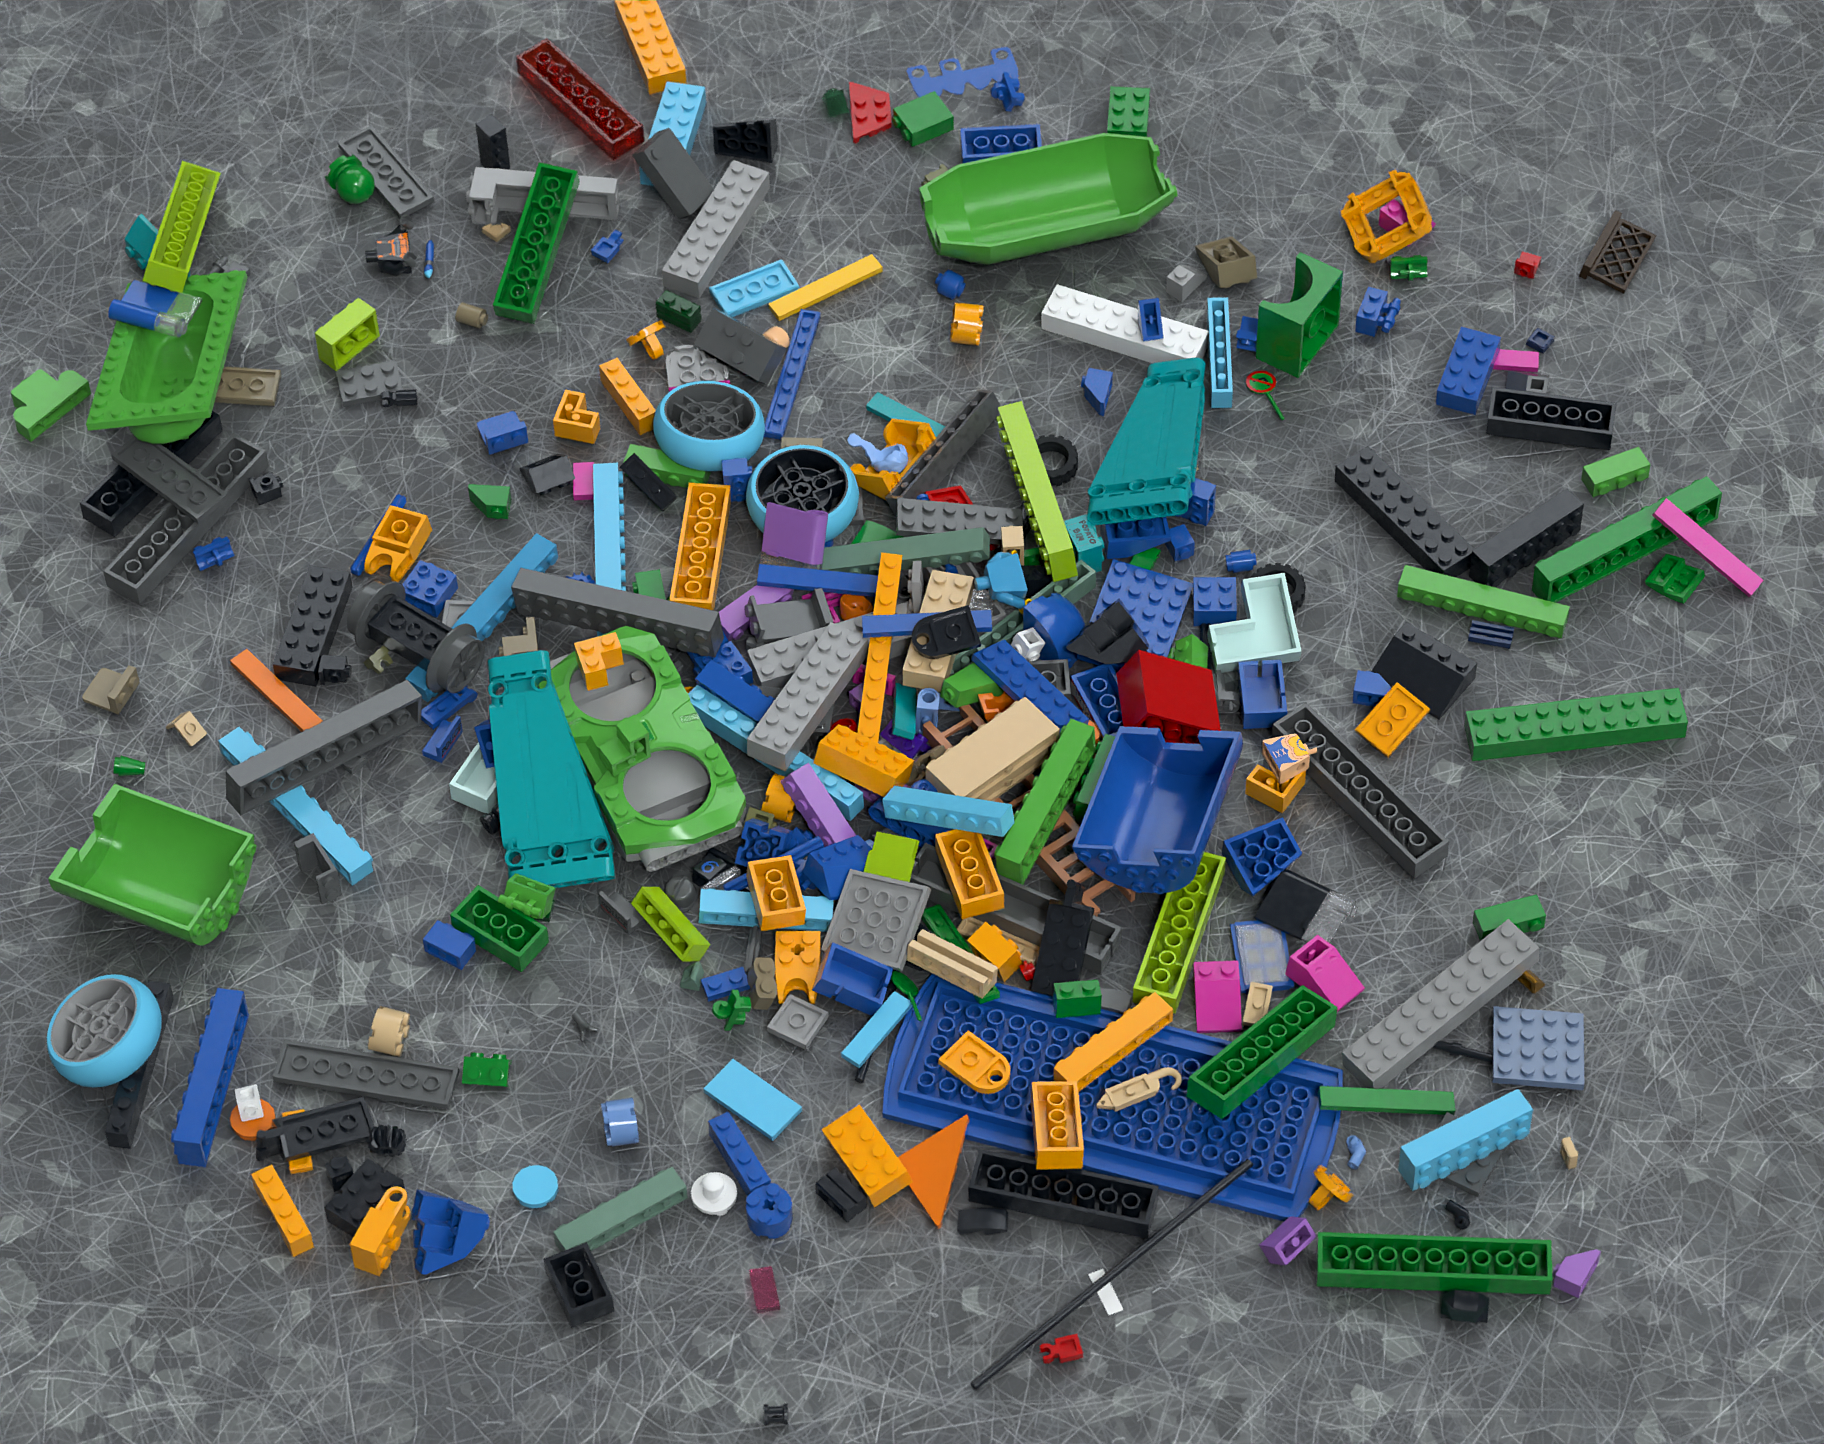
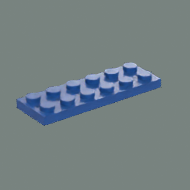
[971,639,1089,739]

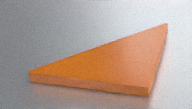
[898,1114,970,1229]

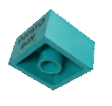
[1064,514,1104,573]

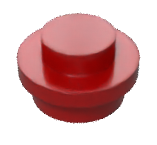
[1019,960,1035,981]

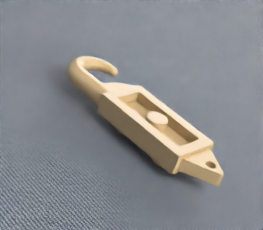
[1097,1067,1182,1112]

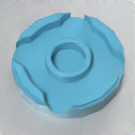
[513,1165,558,1208]

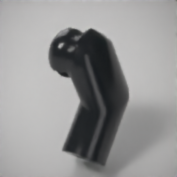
[1445,1200,1470,1230]

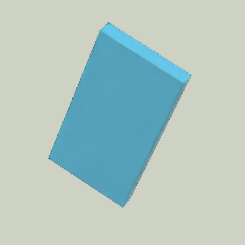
[709,259,800,317]
[704,1059,802,1141]

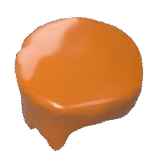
[840,594,874,621]

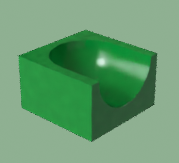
[1256,252,1343,378]

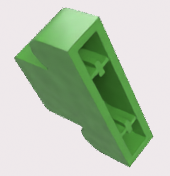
[11,369,91,442]

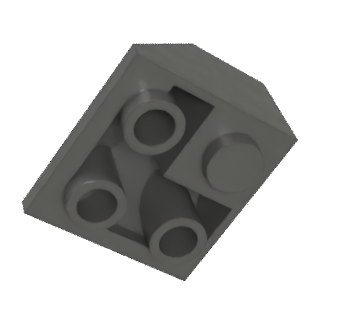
[1506,370,1549,394]

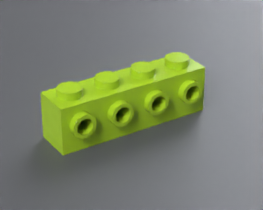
[631,887,711,962]

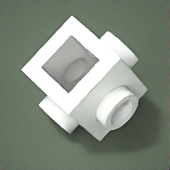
[1011,627,1045,661]

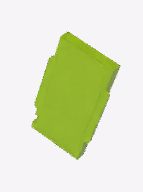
[864,832,919,882]

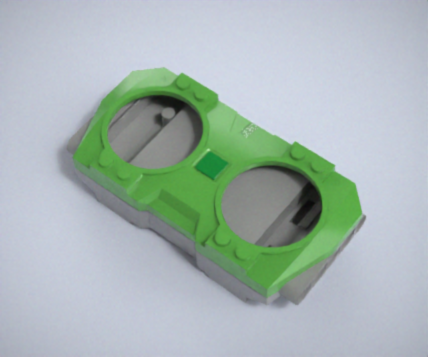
[538,626,746,872]

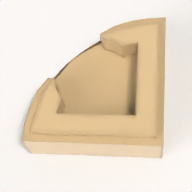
[482,223,511,242]

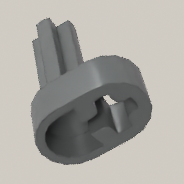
[1212,670,1241,713]

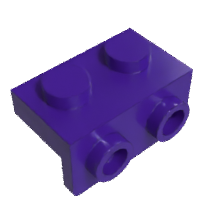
[880,718,932,759]

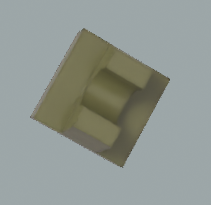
[363,646,393,674]

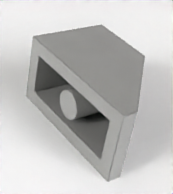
[1166,265,1207,302]

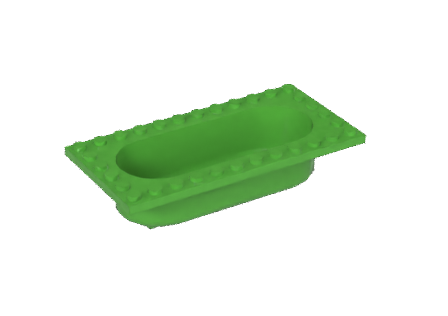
[86,270,248,444]

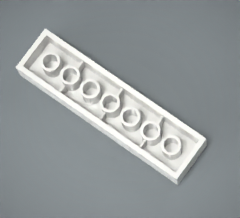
[1041,284,1209,363]

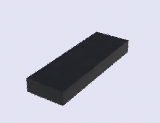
[620,453,678,512]

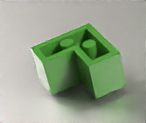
[599,714,651,777]

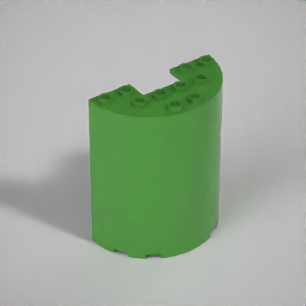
[48,784,257,946]

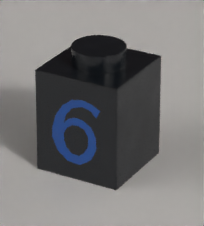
[692,853,727,889]

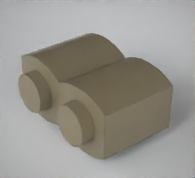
[907,745,946,785]
[747,957,777,1010]

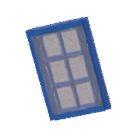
[1230,920,1294,994]

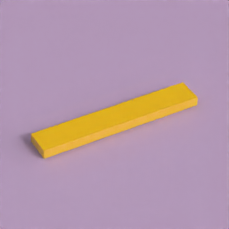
[768,254,883,321]

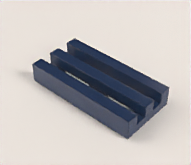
[1468,620,1514,649]

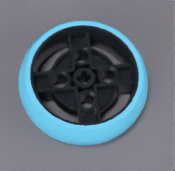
[746,445,859,543]

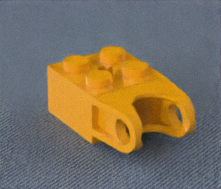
[364,505,432,582]
[775,931,821,1004]
[350,1186,411,1276]

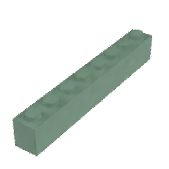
[822,527,990,575]

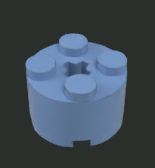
[601,1098,639,1147]

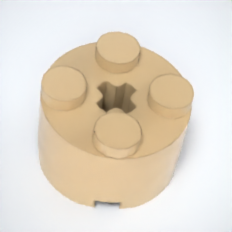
[368,1006,410,1057]

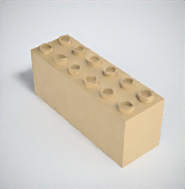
[926,697,1060,801]

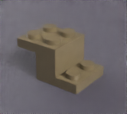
[499,617,538,689]

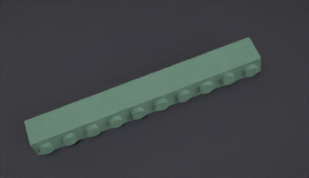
[938,560,1096,703]

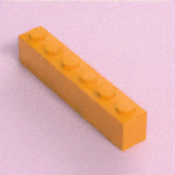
[1054,992,1173,1092]

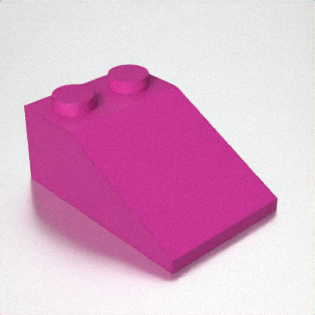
[1193,961,1242,1033]

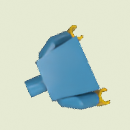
[974,550,1032,614]

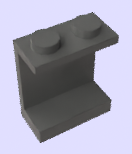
[294,833,342,904]

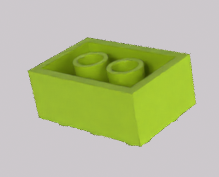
[315,297,380,371]

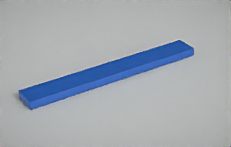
[764,309,821,440]

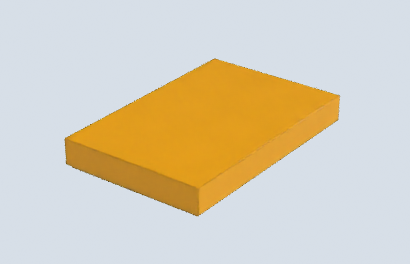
[1355,682,1430,758]

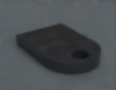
[912,605,981,659]

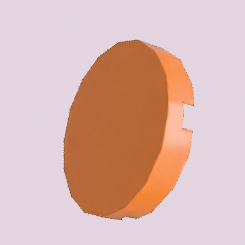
[230,1099,276,1141]

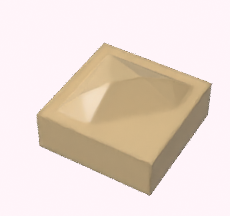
[1560,1137,1578,1169]

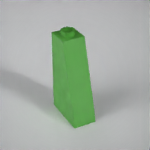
[940,663,1004,708]

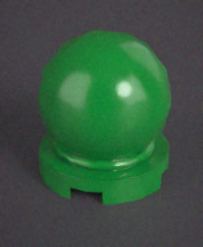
[325,154,375,204]

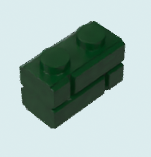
[656,290,702,333]

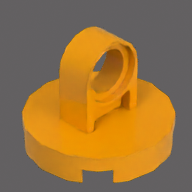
[626,320,665,360]
[1308,1165,1354,1210]

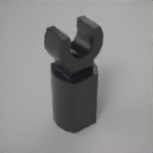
[381,389,418,407]

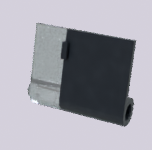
[1254,869,1358,943]

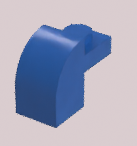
[1236,316,1258,352]

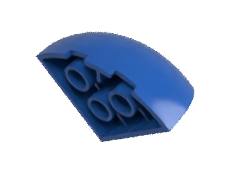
[1023,593,1086,669]

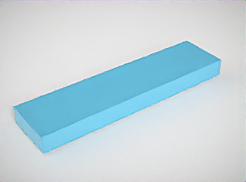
[841,991,912,1068]

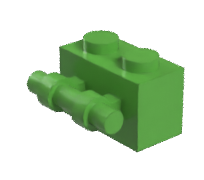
[1167,634,1208,668]
[498,873,556,919]

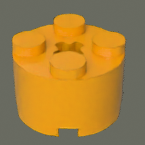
[950,303,983,346]
[761,773,795,823]

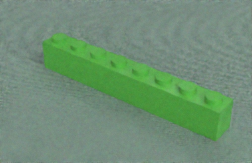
[1397,565,1570,638]

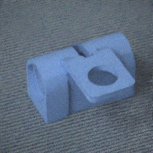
[915,688,960,735]

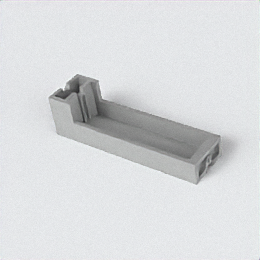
[466,167,620,225]

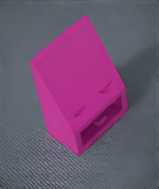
[1285,935,1365,1012]

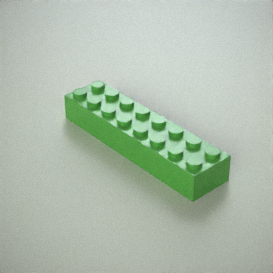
[994,719,1096,885]

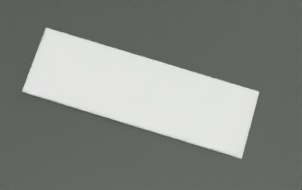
[1088,1269,1123,1315]

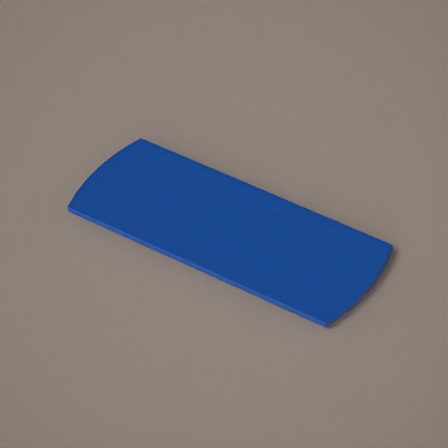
[883,973,1343,1222]

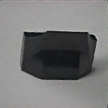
[1440,1290,1490,1323]

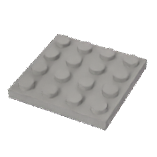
[821,869,931,971]

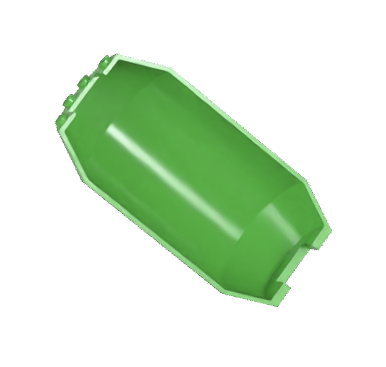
[919,133,1177,265]

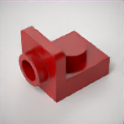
[1514,251,1541,279]

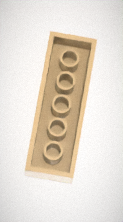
[903,570,974,692]

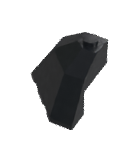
[1066,598,1149,664]

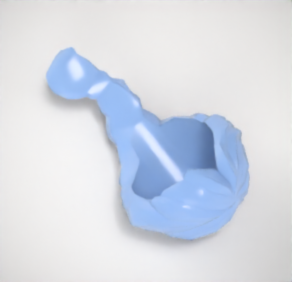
[847,433,908,474]

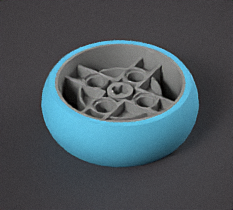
[47,975,162,1087]

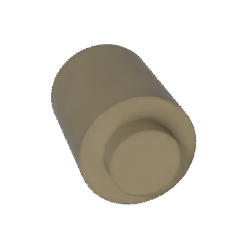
[455,302,488,329]

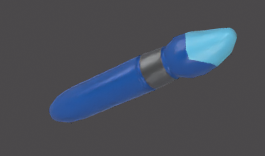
[424,240,434,278]

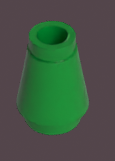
[113,755,145,777]

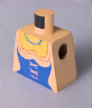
[1262,734,1317,784]

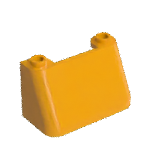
[850,419,936,501]

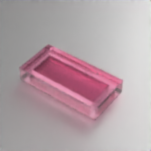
[749,1266,780,1314]

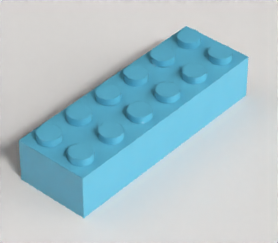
[639,82,706,186]
[1398,1089,1533,1191]

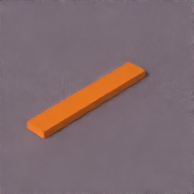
[230,649,323,732]

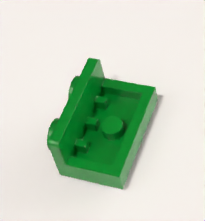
[462,1052,512,1087]

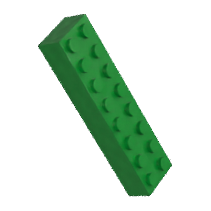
[493,162,580,324]
[1187,985,1338,1119]

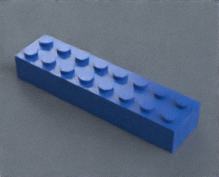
[171,988,249,1167]

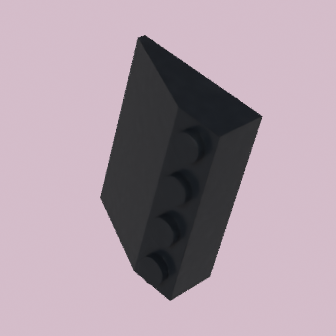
[1371,622,1477,720]

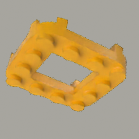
[1341,170,1432,263]

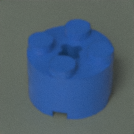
[746,1183,793,1239]

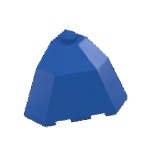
[412,1190,490,1275]

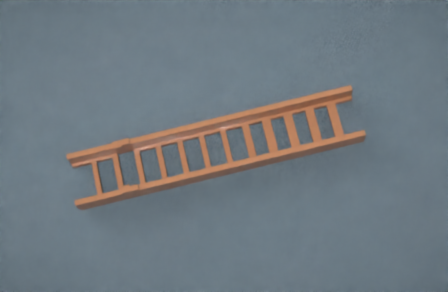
[923,705,1135,917]

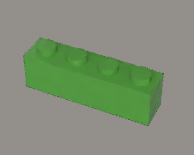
[623,444,711,488]

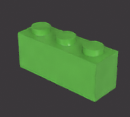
[1581,447,1651,497]

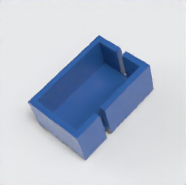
[1238,660,1288,729]
[812,942,893,1016]

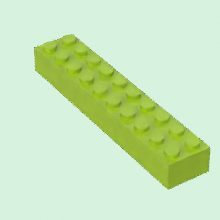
[143,161,221,293]
[996,401,1078,582]

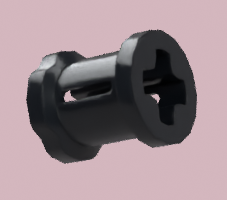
[764,1403,788,1425]

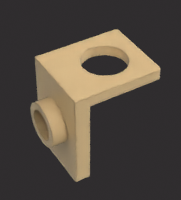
[166,711,207,747]

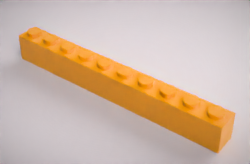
[857,552,902,743]

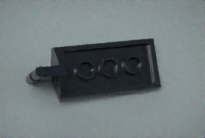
[1031,879,1095,996]
[256,1097,375,1162]

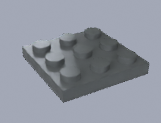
[1437,1112,1507,1197]

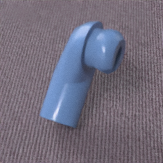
[1346,1135,1366,1170]

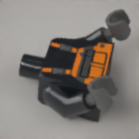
[365,214,417,276]

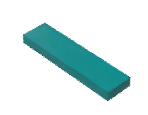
[866,392,945,437]
[892,683,916,740]

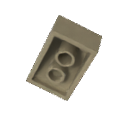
[1195,236,1257,288]

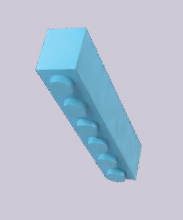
[1207,298,1233,408]
[882,786,1014,837]
[699,888,833,932]

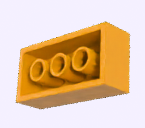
[814,724,914,797]
[935,829,1004,919]
[1031,1081,1084,1169]
[822,1104,912,1208]

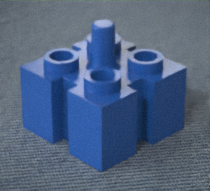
[735,818,794,867]

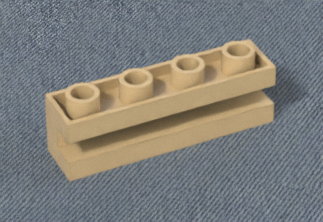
[907,929,998,998]

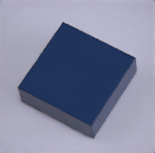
[1526,327,1555,354]

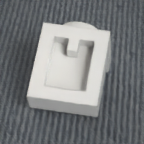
[234,1084,264,1122]

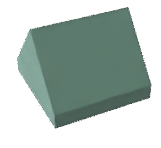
[680,961,704,991]

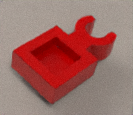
[1040,1334,1083,1364]

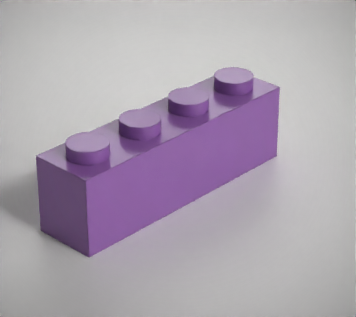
[719,585,794,642]
[780,763,856,848]

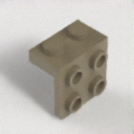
[82,665,140,715]

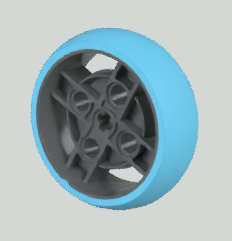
[653,381,765,471]

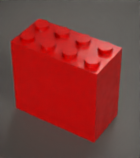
[1116,650,1221,744]

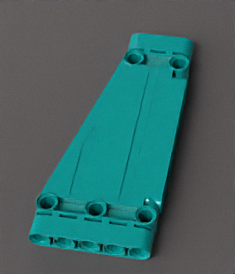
[1087,358,1206,525]

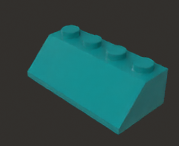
[124,214,190,277]

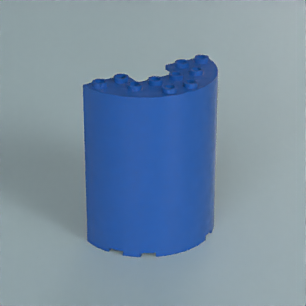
[1072,726,1243,894]

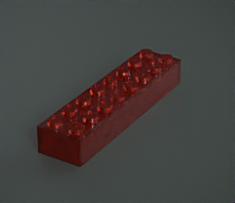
[516,38,645,161]

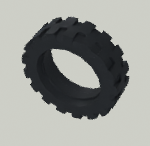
[1035,435,1078,486]
[1251,563,1306,613]

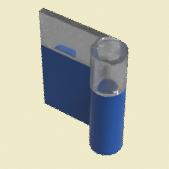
[108,280,202,338]

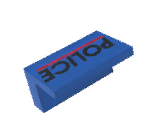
[422,715,463,763]

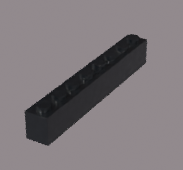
[105,981,174,1149]

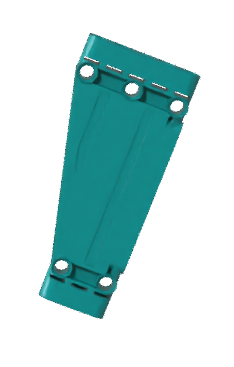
[487,651,615,888]

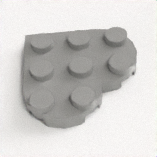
[666,345,729,387]

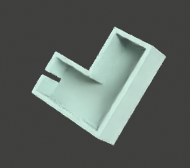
[1207,573,1301,673]
[449,742,498,814]

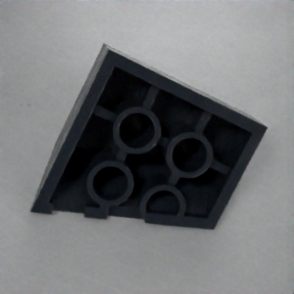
[713,119,778,163]

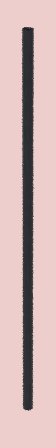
[970,1159,1253,1390]

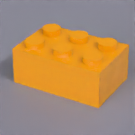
[746,855,806,931]

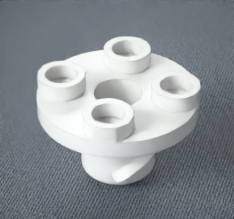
[691,1172,737,1216]

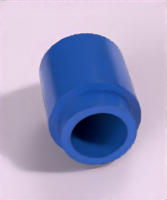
[1225,549,1257,573]

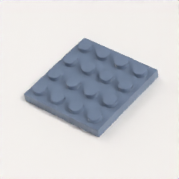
[1492,1006,1584,1090]

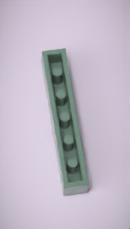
[553,1167,688,1252]

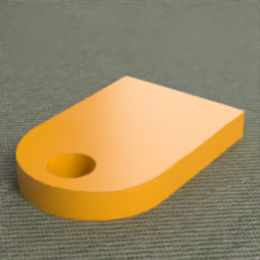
[938,1030,1010,1094]

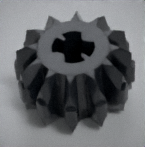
[367,1125,407,1157]

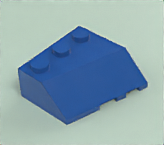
[1222,817,1302,897]
[802,835,872,900]

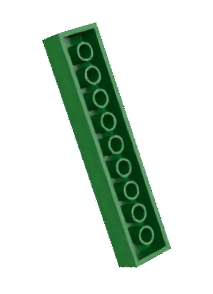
[1532,476,1722,603]
[1464,688,1688,761]
[1317,1232,1552,1295]

